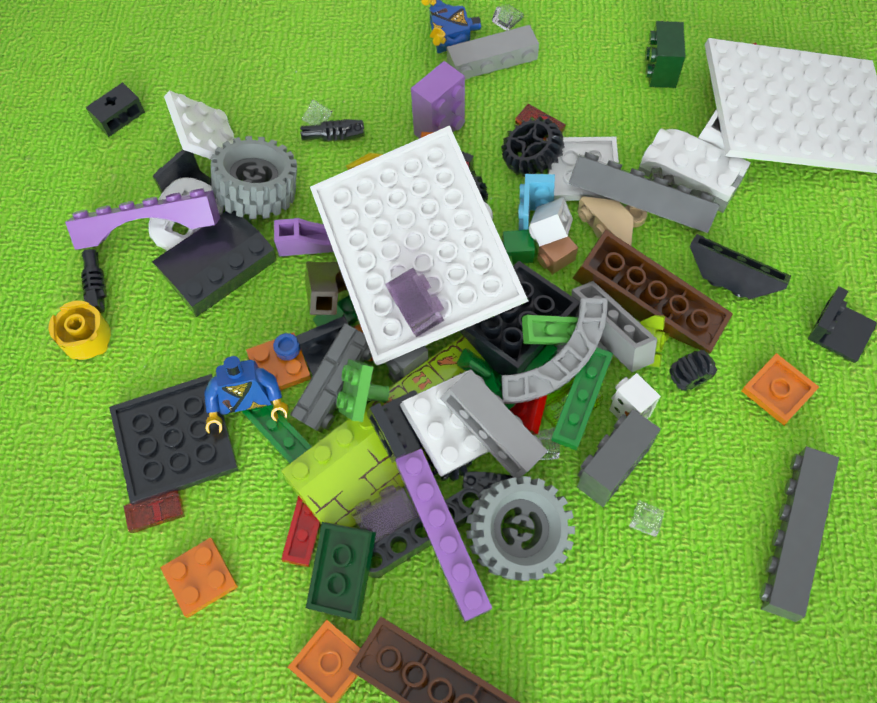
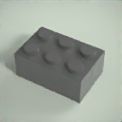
[577,409,661,508]

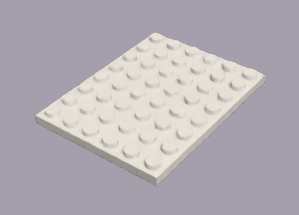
[705,38,877,173]
[310,125,528,366]

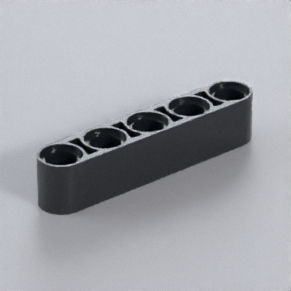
[369,487,481,578]

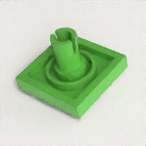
[336,359,389,422]

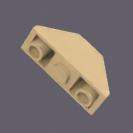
[577,196,634,246]

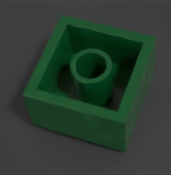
[645,21,686,88]

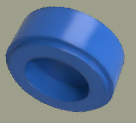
[273,333,300,360]

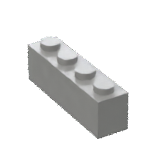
[447,25,539,79]
[572,281,657,372]
[440,370,548,478]

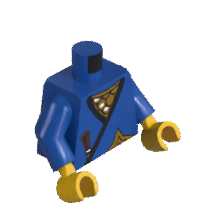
[421,0,481,53]
[205,356,289,434]

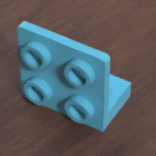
[519,174,555,230]

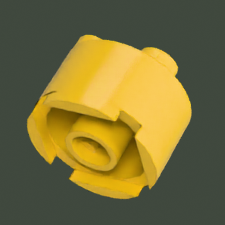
[48,301,111,360]

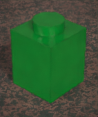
[502,229,535,264]

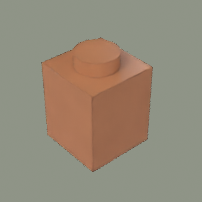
[537,236,578,275]

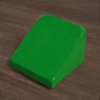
[456,348,491,378]

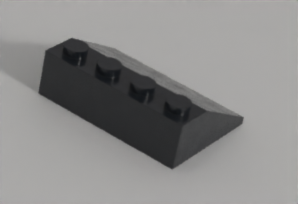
[152,210,276,317]
[460,261,579,375]

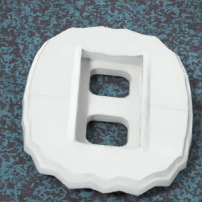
[148,178,224,251]

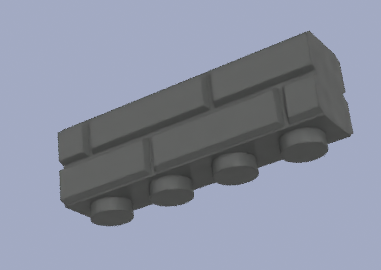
[290,323,372,433]

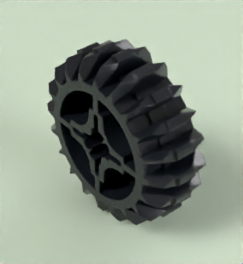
[501,116,565,177]

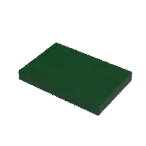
[306,522,376,620]

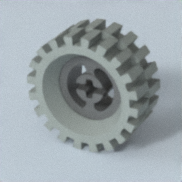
[211,136,297,219]
[466,476,575,581]

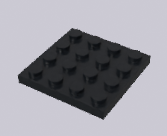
[109,374,239,506]

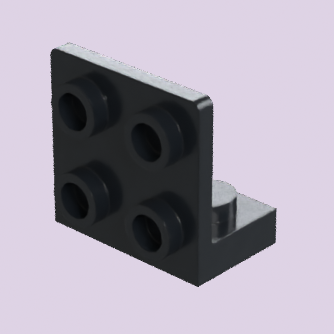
[153,149,211,194]
[807,286,877,363]
[296,316,364,376]
[366,390,423,463]

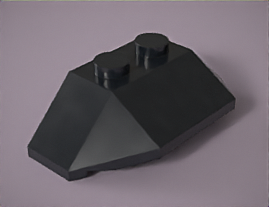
[690,234,791,299]

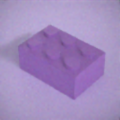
[411,61,465,138]

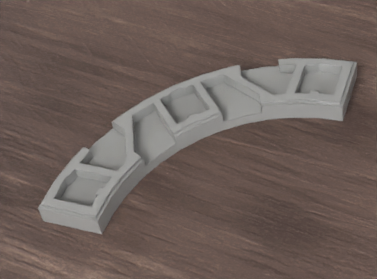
[502,298,607,404]

